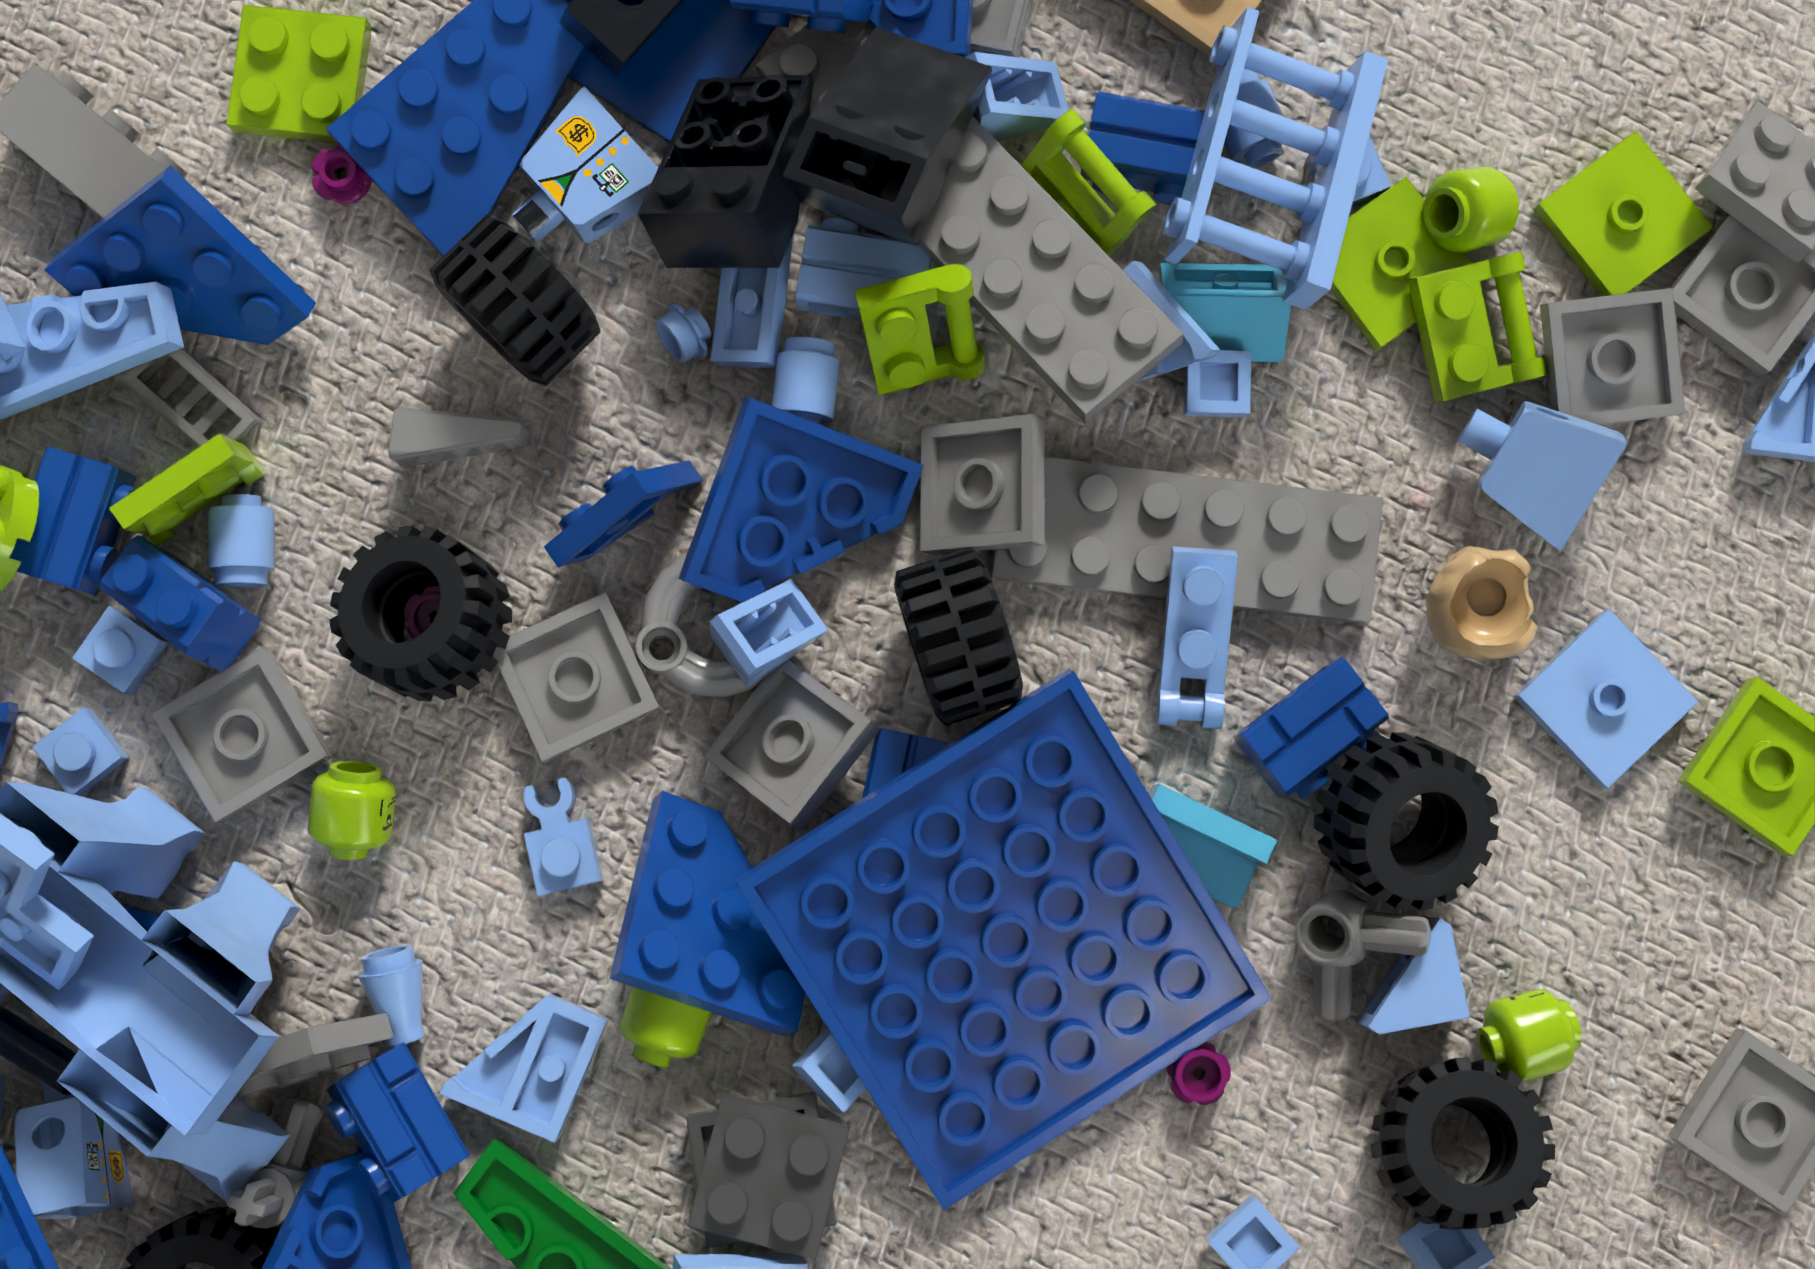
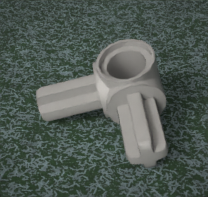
[1295,890,1431,1022]
[227,1097,323,1229]

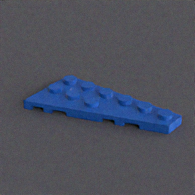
[326,0,587,257]

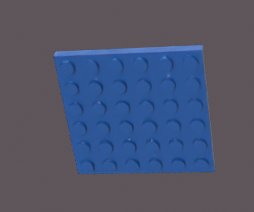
[735,669,1273,1210]

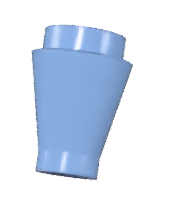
[357,945,424,1046]

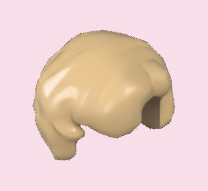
[1425,546,1538,660]

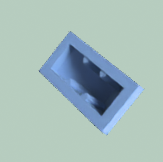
[966,52,1069,141]
[710,579,828,688]
[1355,916,1470,1034]

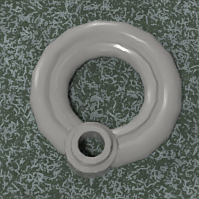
[636,554,780,698]

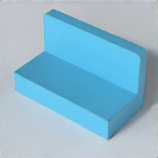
[1158,263,1291,362]
[1148,784,1277,908]

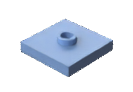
[1513,609,1698,789]

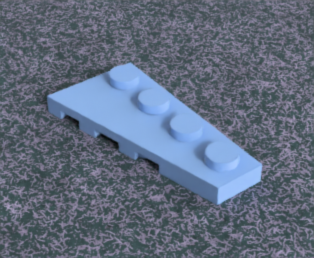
[0,282,184,420]

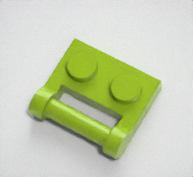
[1021,109,1157,257]
[1408,251,1548,402]
[854,264,986,396]
[109,433,265,546]

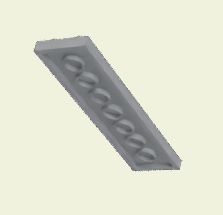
[756,20,1184,424]

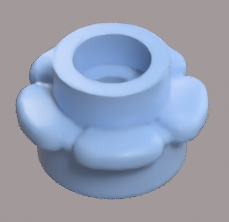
[655,303,712,364]

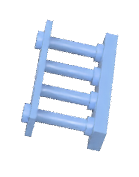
[1163,7,1389,310]

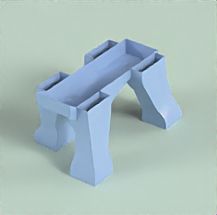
[0,782,301,1202]

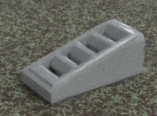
[118,348,261,448]
[389,407,532,467]

